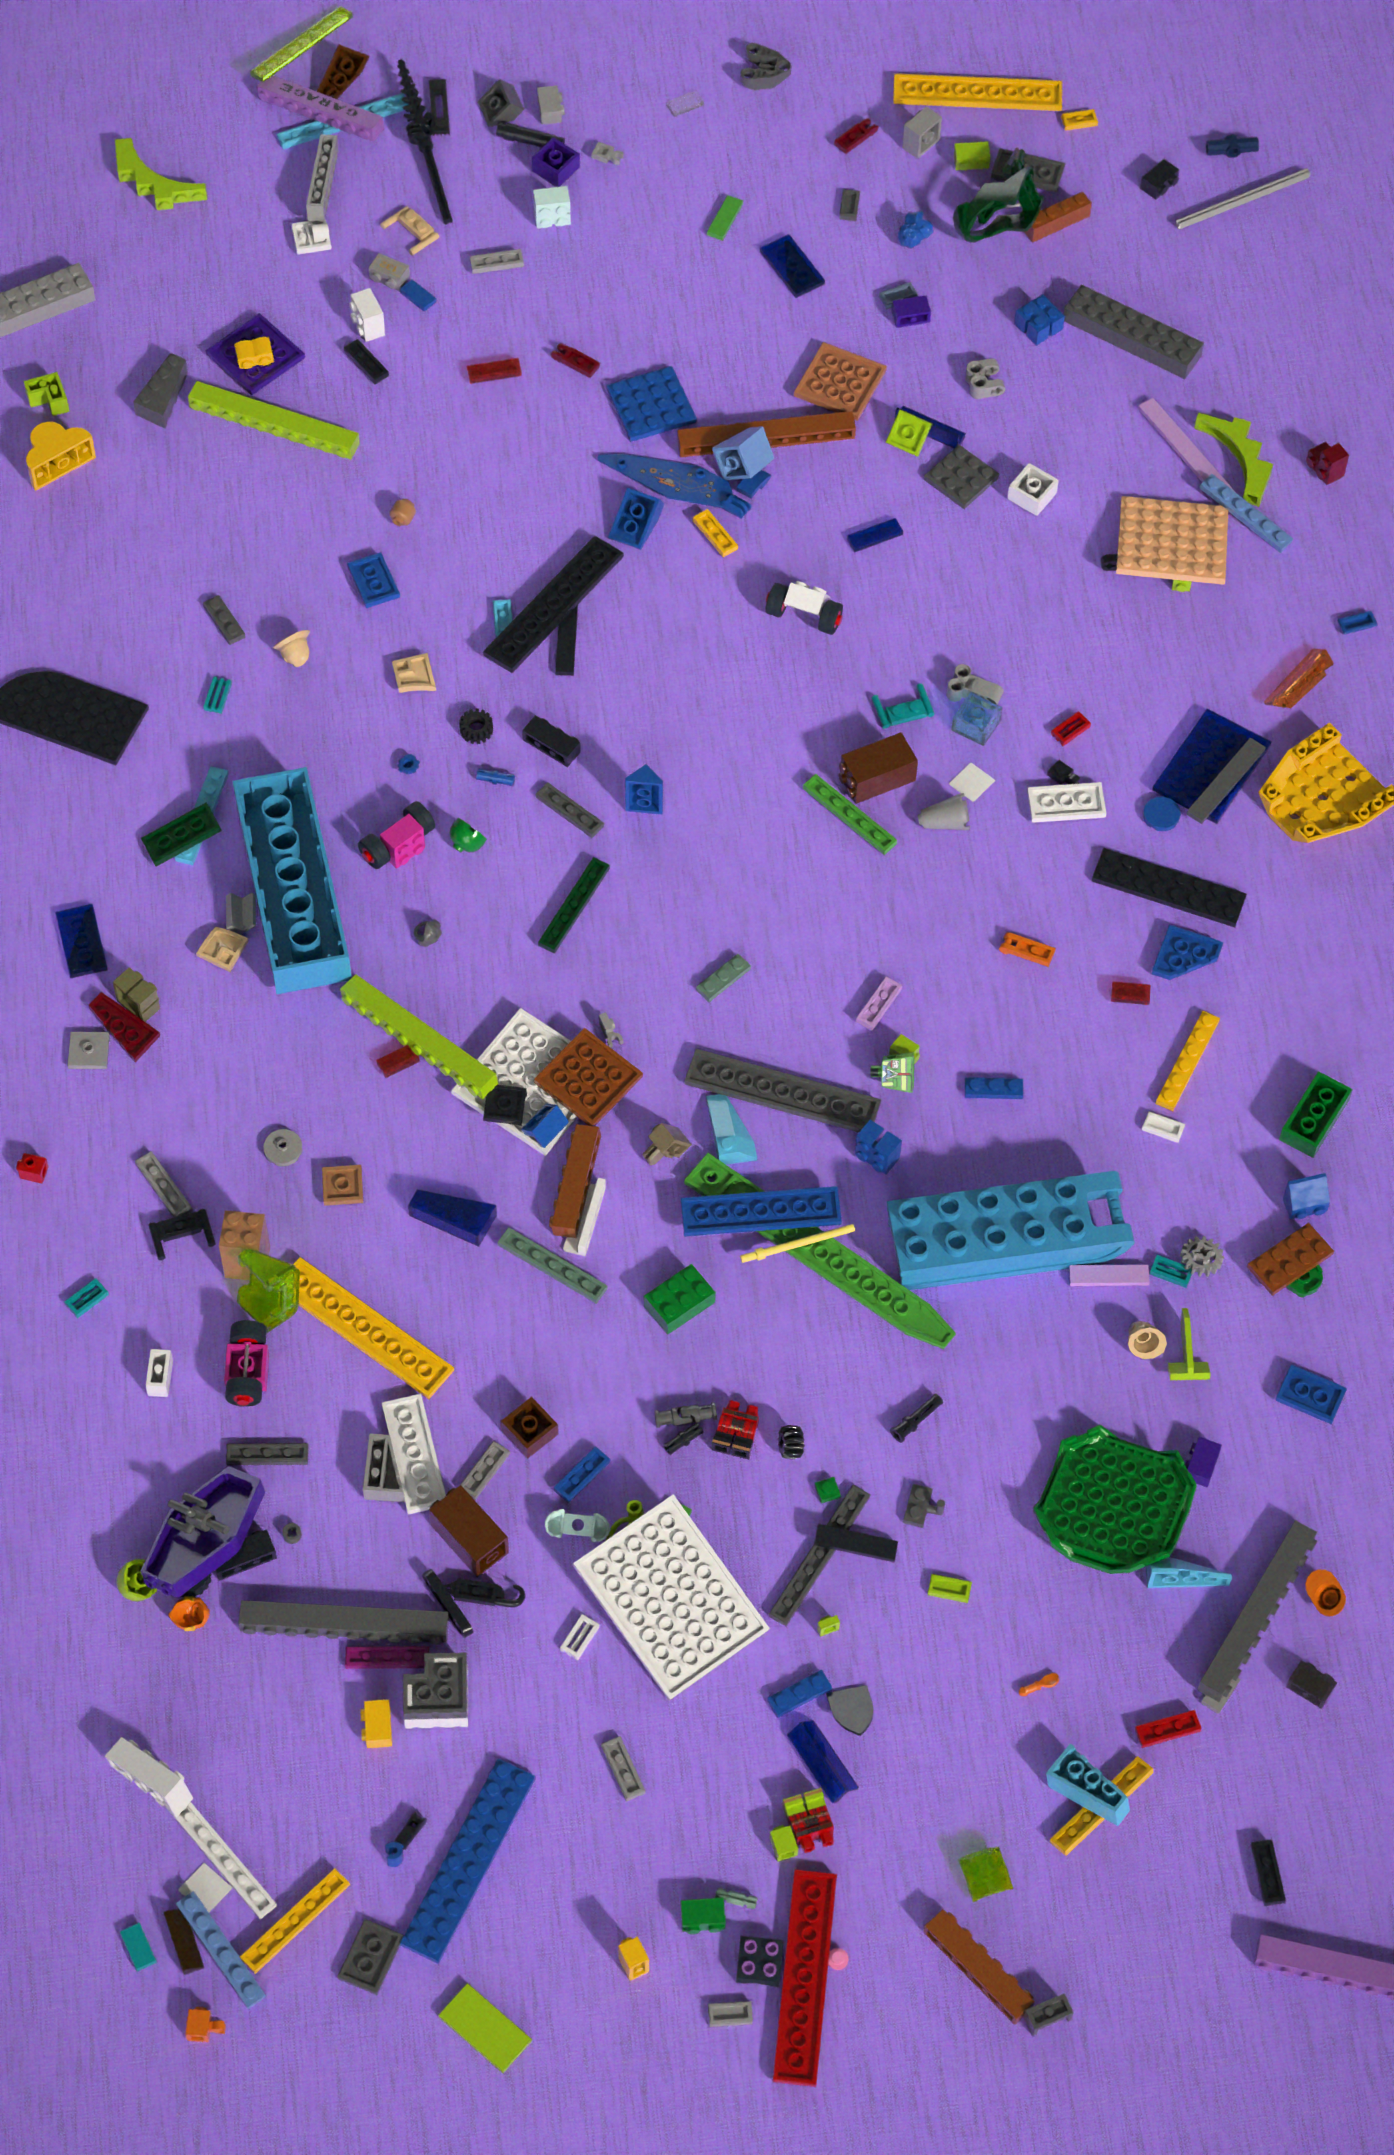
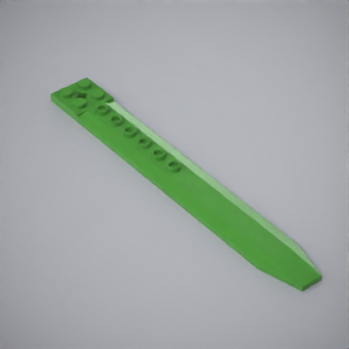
[684,1153,956,1349]

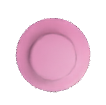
[828,1948,849,1970]

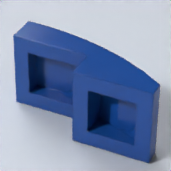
[736,470,771,499]

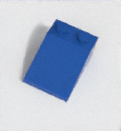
[608,488,664,550]

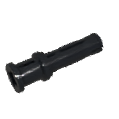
[890,1394,943,1443]

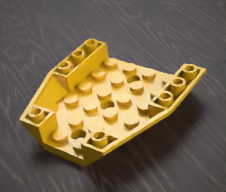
[1258,722,1394,843]

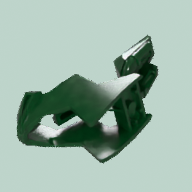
[953,148,1044,243]

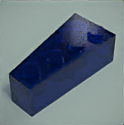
[408,1189,497,1247]

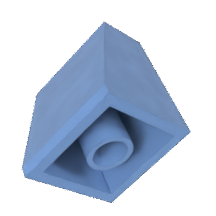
[712,426,775,480]

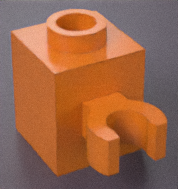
[185,2007,226,2042]

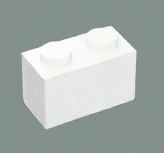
[146,1349,173,1397]

